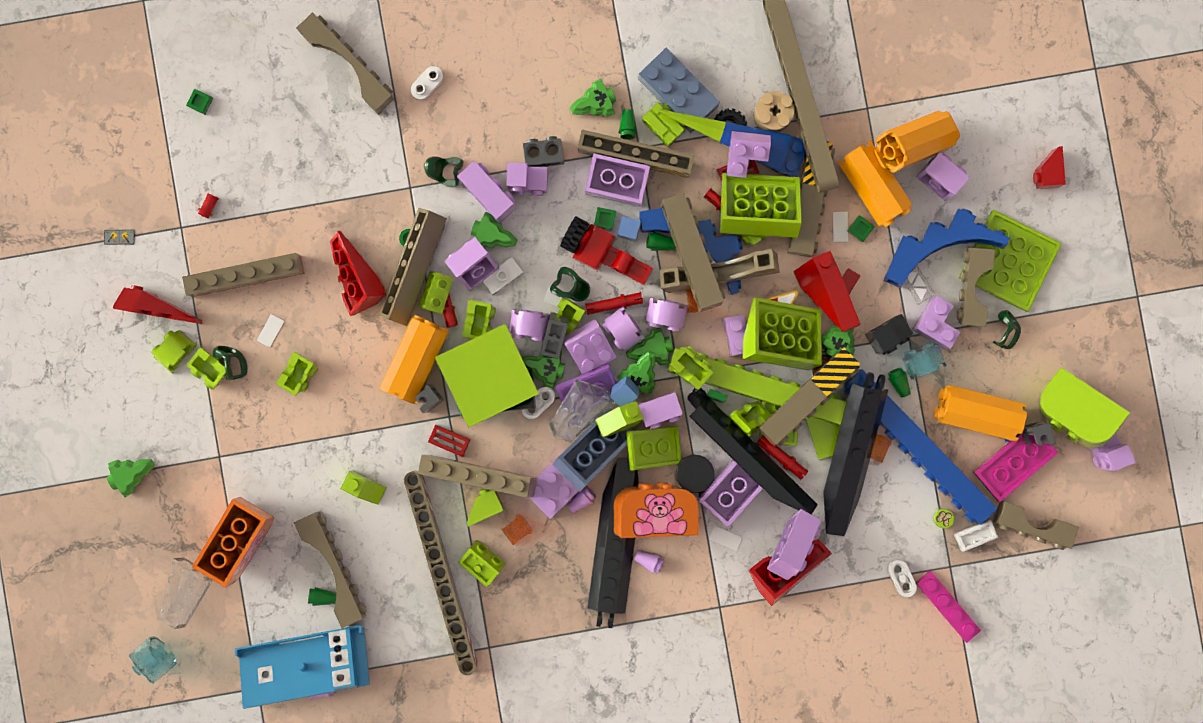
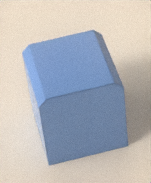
[617,216,641,242]
[611,375,639,406]

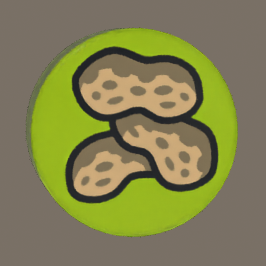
[933,509,954,528]

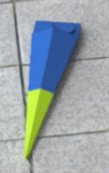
[659,109,805,177]

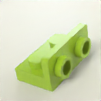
[418,271,453,314]
[458,540,506,587]

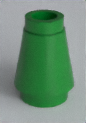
[618,109,637,140]
[646,232,675,251]
[888,368,911,398]
[308,587,336,606]

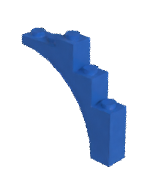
[639,208,742,295]
[883,209,1010,288]

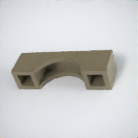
[957,247,995,327]
[993,501,1079,550]

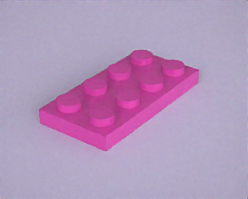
[973,434,1058,502]

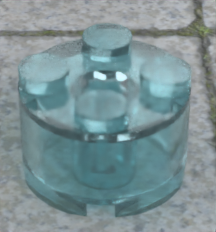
[902,341,947,380]
[129,636,176,684]

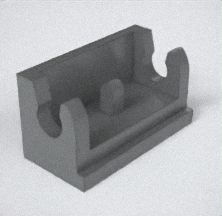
[540,312,568,359]
[415,385,444,413]
[1022,422,1056,446]

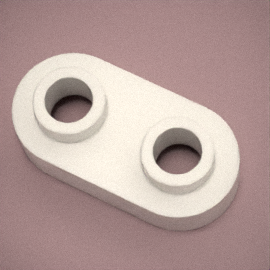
[411,66,444,101]
[522,387,555,419]
[888,559,917,597]

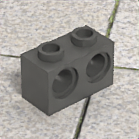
[523,136,564,167]

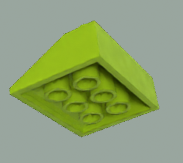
[720,173,802,238]
[743,297,822,371]

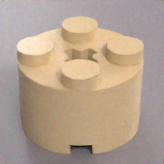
[753,91,794,132]

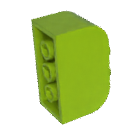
[1040,367,1130,448]

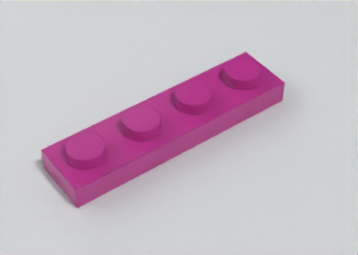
[915,571,981,643]

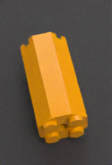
[874,110,960,173]
[837,140,913,227]
[380,315,450,404]
[933,385,1027,442]

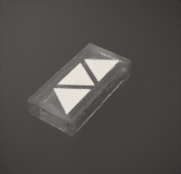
[904,265,935,305]

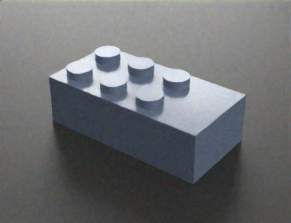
[638,47,720,133]
[552,407,633,492]

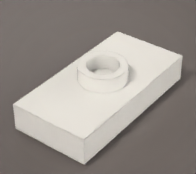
[483,257,524,295]
[954,519,998,552]

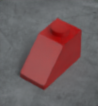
[1033,146,1066,189]

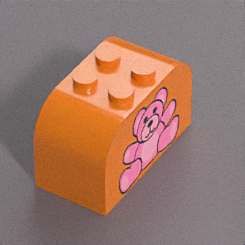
[614,482,699,538]
[192,497,274,587]

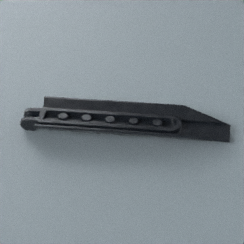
[823,372,888,536]
[687,388,818,515]
[587,458,639,628]

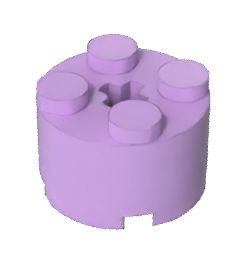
[646,298,688,332]
[602,307,645,351]
[509,309,550,341]

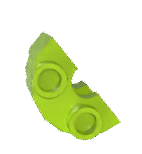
[554,298,586,336]
[462,300,496,339]
[151,330,197,373]
[670,346,714,390]
[186,347,226,390]
[276,352,318,396]
[729,400,771,437]

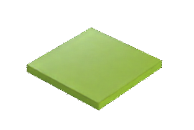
[959,210,1062,312]
[435,324,539,428]

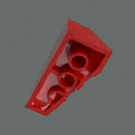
[329,231,386,316]
[794,251,861,333]
[113,285,202,324]
[749,539,832,606]

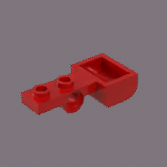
[572,224,653,285]

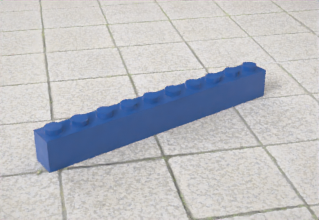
[843,369,997,525]

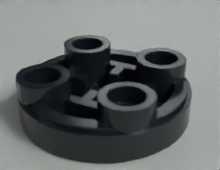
[676,455,715,493]

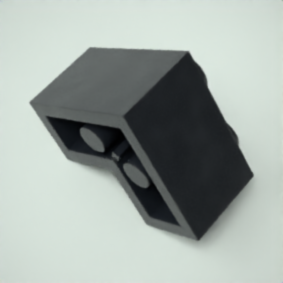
[865,314,913,355]

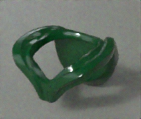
[424,156,463,187]
[550,267,590,302]
[993,310,1021,349]
[213,346,248,380]

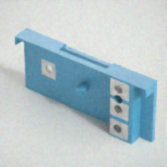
[235,625,370,709]

